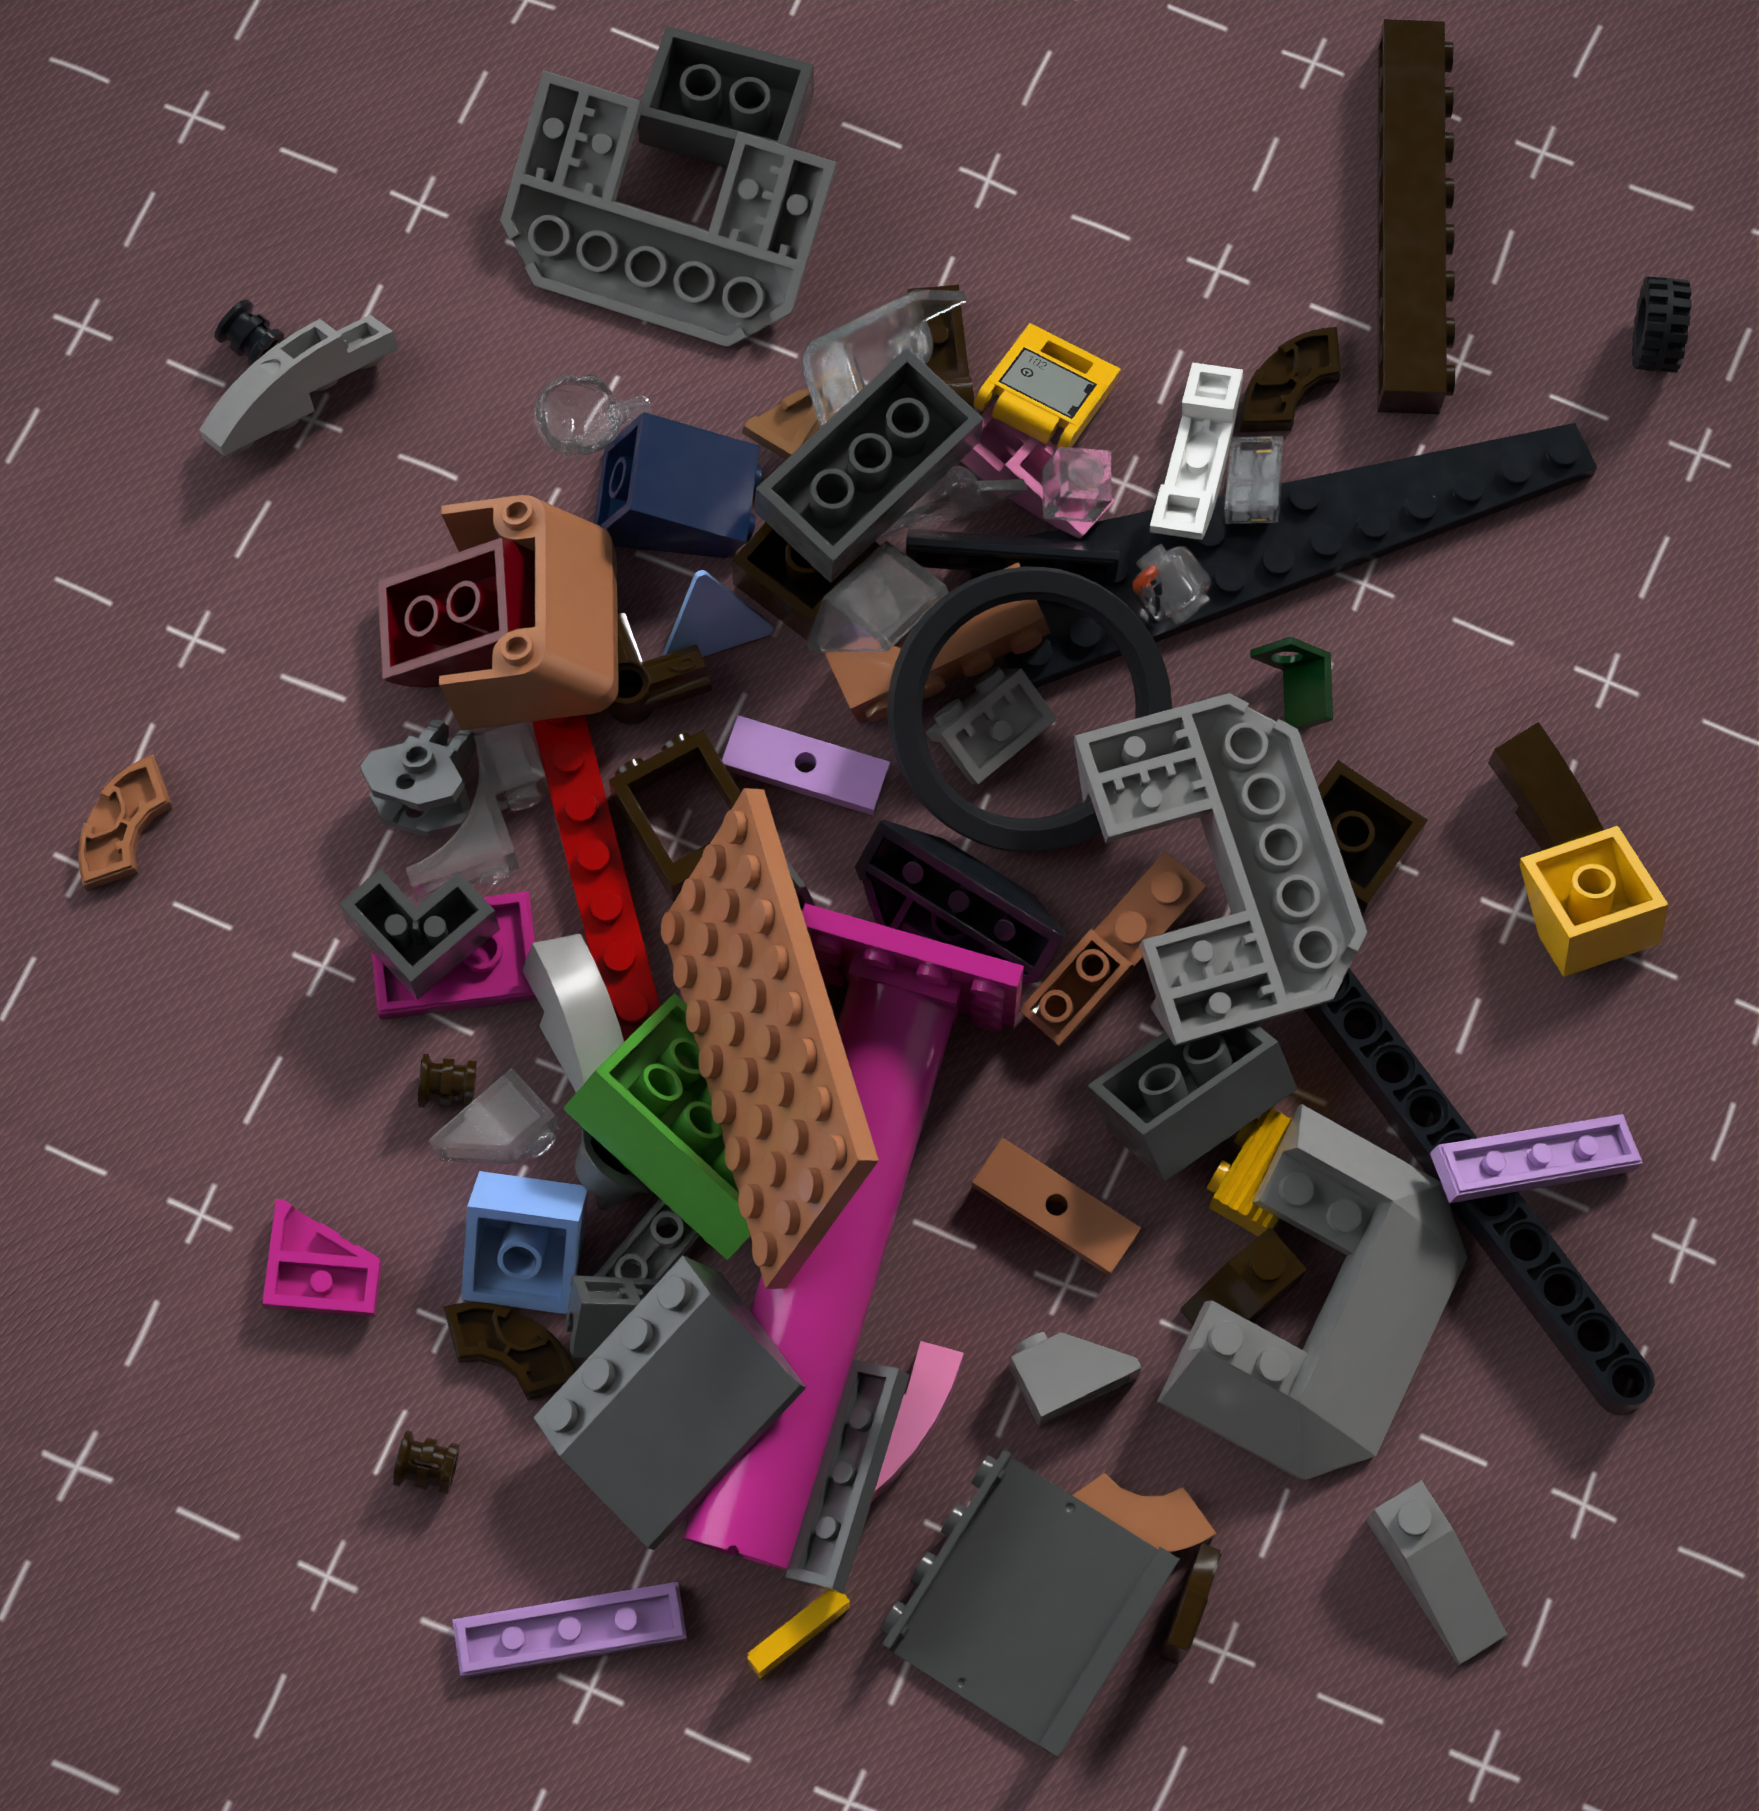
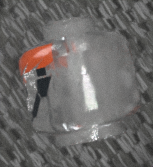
[1132,544,1211,626]

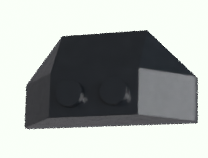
[855,820,1067,984]

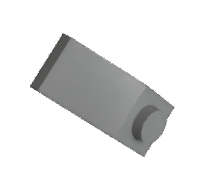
[1009,1332,1142,1427]

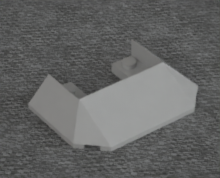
[500,70,838,347]
[1074,693,1367,1046]
[1157,1104,1467,1481]

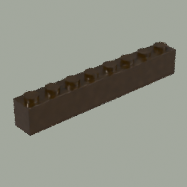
[1377,19,1455,414]

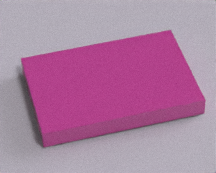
[371,891,538,1020]

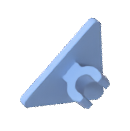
[662,570,773,657]

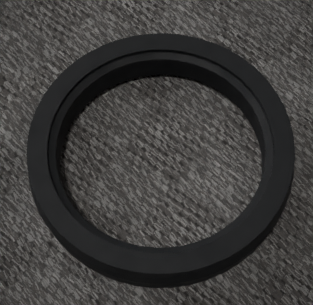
[887,567,1172,852]

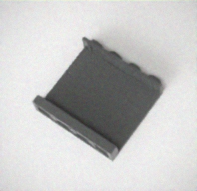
[880,1449,1179,1758]

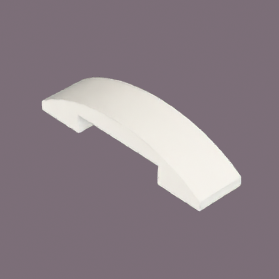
[1150,362,1243,540]

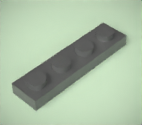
[785,1359,910,1594]

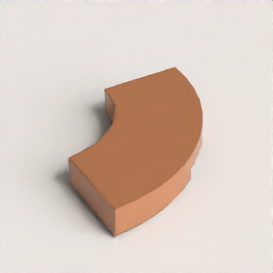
[78,754,173,891]
[1072,1473,1216,1554]

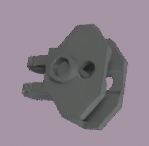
[360,719,478,839]

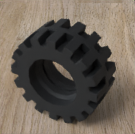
[1632,276,1692,373]

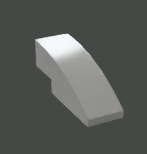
[522,934,624,1092]

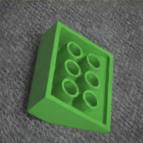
[563,993,750,1260]

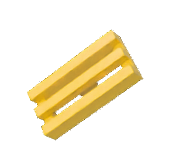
[747,1590,850,1679]

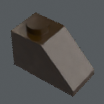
[1180,1227,1307,1325]

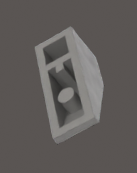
[1366,1480,1507,1666]

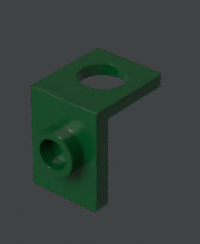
[1250,637,1333,731]

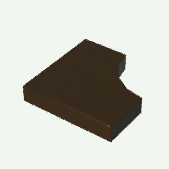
[1159,1543,1222,1664]

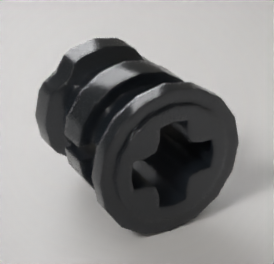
[214,299,284,366]

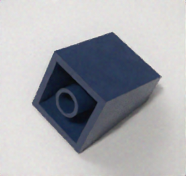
[594,412,762,558]

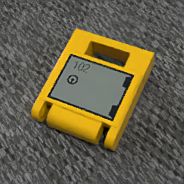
[973,323,1121,454]

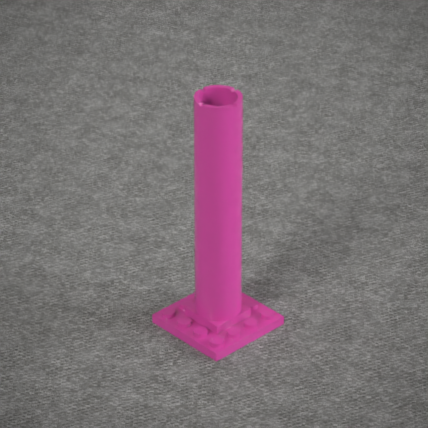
[682,903,1024,1571]

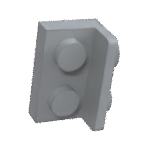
[925,666,1057,785]

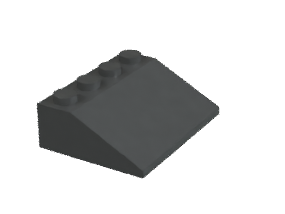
[533,1256,807,1550]

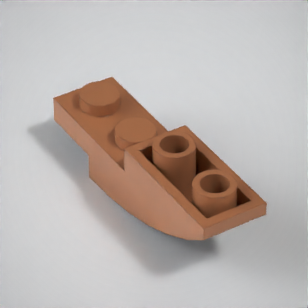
[1019,850,1207,1046]

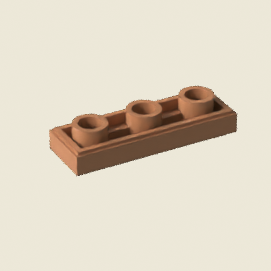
[971,1137,1141,1277]

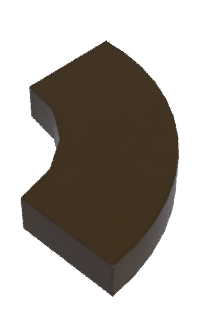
[1240,327,1341,432]
[443,1302,576,1400]

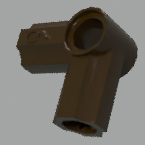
[608,613,712,725]

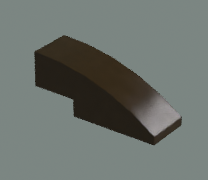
[1488,722,1604,851]

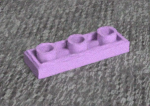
[722,715,890,816]

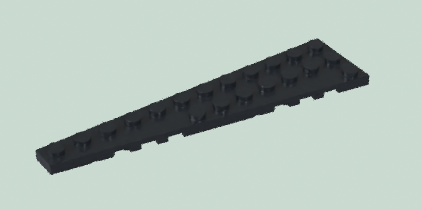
[966,423,1597,688]

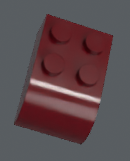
[378,537,535,688]

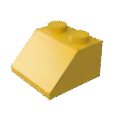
[1520,826,1668,977]

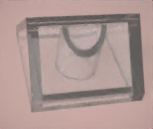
[807,540,949,652]

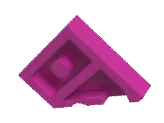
[262,1199,382,1318]

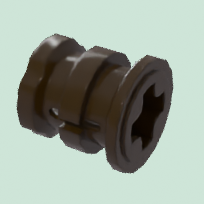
[418,1054,477,1109]
[393,1430,460,1495]

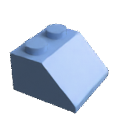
[461,1171,589,1314]

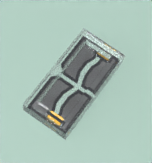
[1224,436,1285,524]

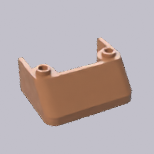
[439,495,618,730]

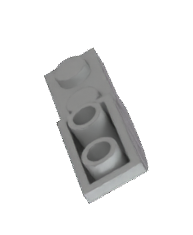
[199,315,399,456]

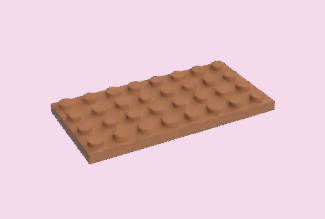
[661,788,879,1289]

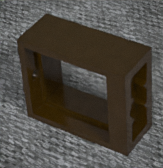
[609,730,741,903]

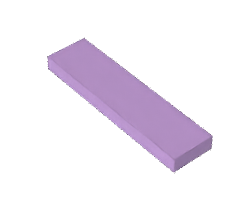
[1430,1114,1643,1203]
[452,1582,687,1678]

